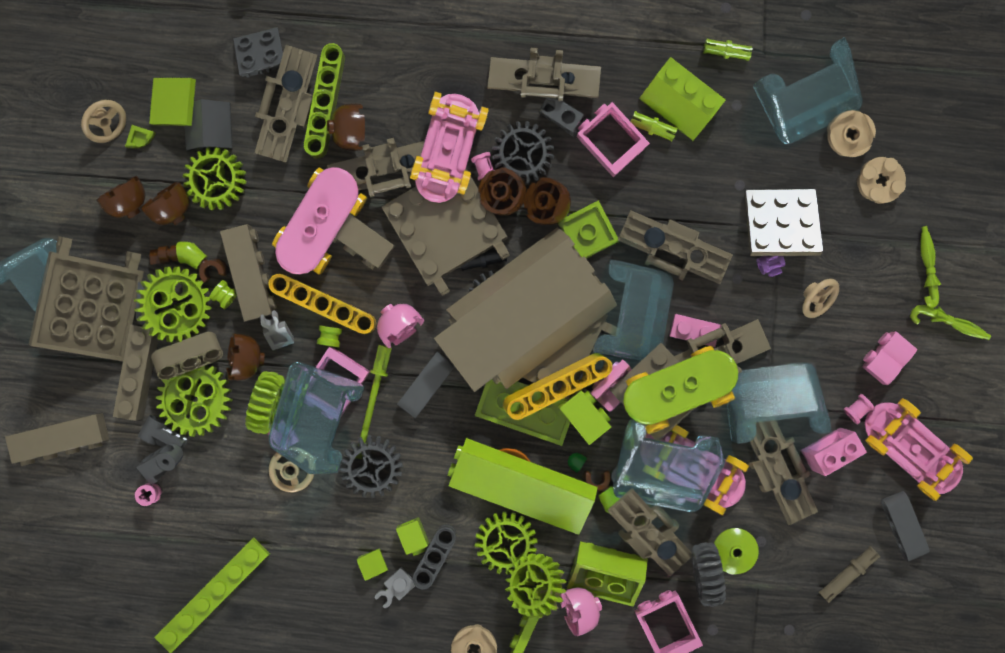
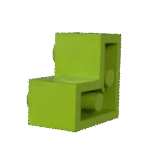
[559,390,611,445]

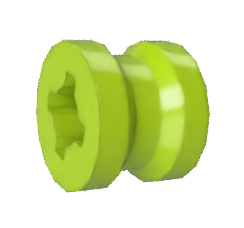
[209,280,237,309]
[317,325,342,347]

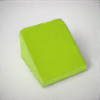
[357,548,388,581]

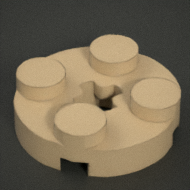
[827,110,876,157]
[857,157,906,204]
[451,625,497,653]

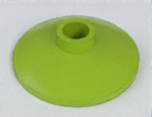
[714,528,759,574]

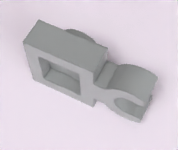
[260,310,294,351]
[375,566,415,609]

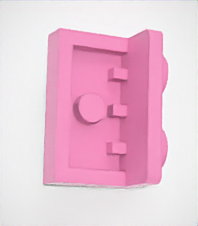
[591,360,632,412]

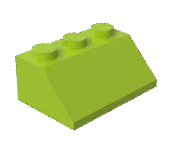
[639,57,726,141]
[567,541,648,607]

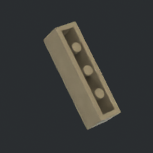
[333,214,396,270]
[220,224,277,322]
[113,325,158,421]
[5,413,110,466]

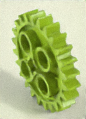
[134,267,212,342]
[156,365,233,437]

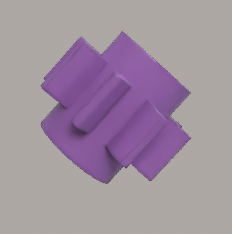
[756,256,785,277]

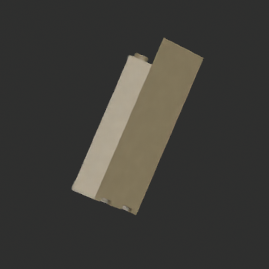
[434,227,617,392]

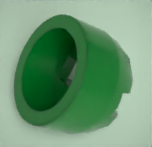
[568,453,587,473]

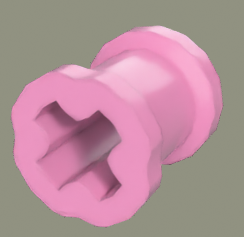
[471,152,495,181]
[843,394,875,425]
[135,483,162,506]

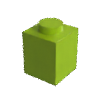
[396,517,429,556]

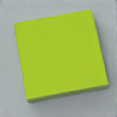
[149,78,196,126]
[558,200,619,259]

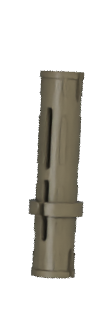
[819,546,880,603]

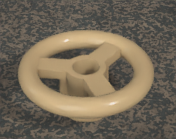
[81,100,126,143]
[802,279,839,318]
[269,447,315,493]

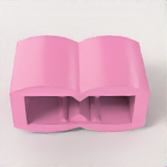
[862,331,918,385]

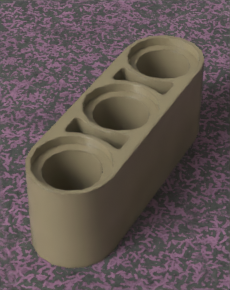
[151,332,223,380]

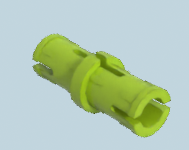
[703,38,752,61]
[630,111,678,142]

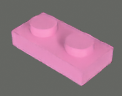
[669,314,720,347]

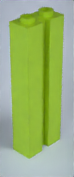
[447,438,598,535]

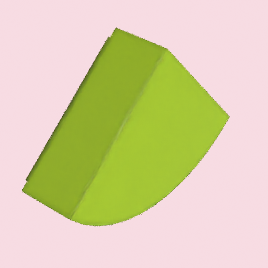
[125,125,156,149]

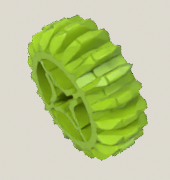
[183,147,247,210]
[245,371,285,434]
[475,511,537,575]
[505,553,567,618]

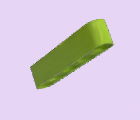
[304,43,345,159]

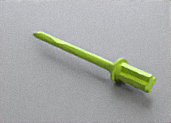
[355,345,392,459]

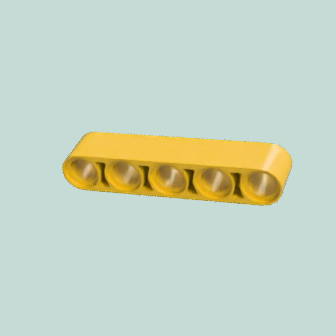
[269,274,376,334]
[503,353,613,420]

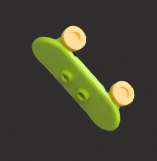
[623,346,738,434]

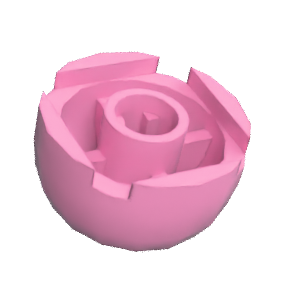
[377,304,424,348]
[560,587,602,636]

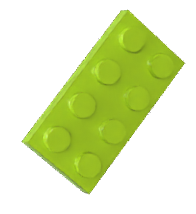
[475,379,570,446]

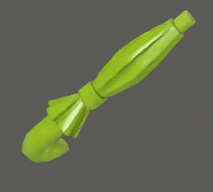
[920,226,942,308]
[910,305,991,340]

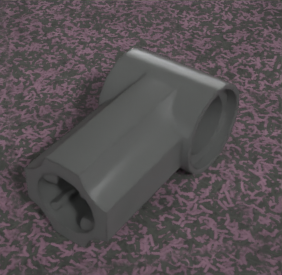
[138,415,189,450]

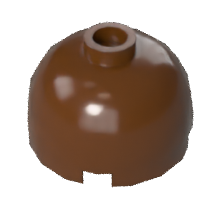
[327,104,365,151]
[478,168,526,215]
[96,175,146,219]
[524,177,571,225]
[141,182,189,225]
[226,333,265,381]

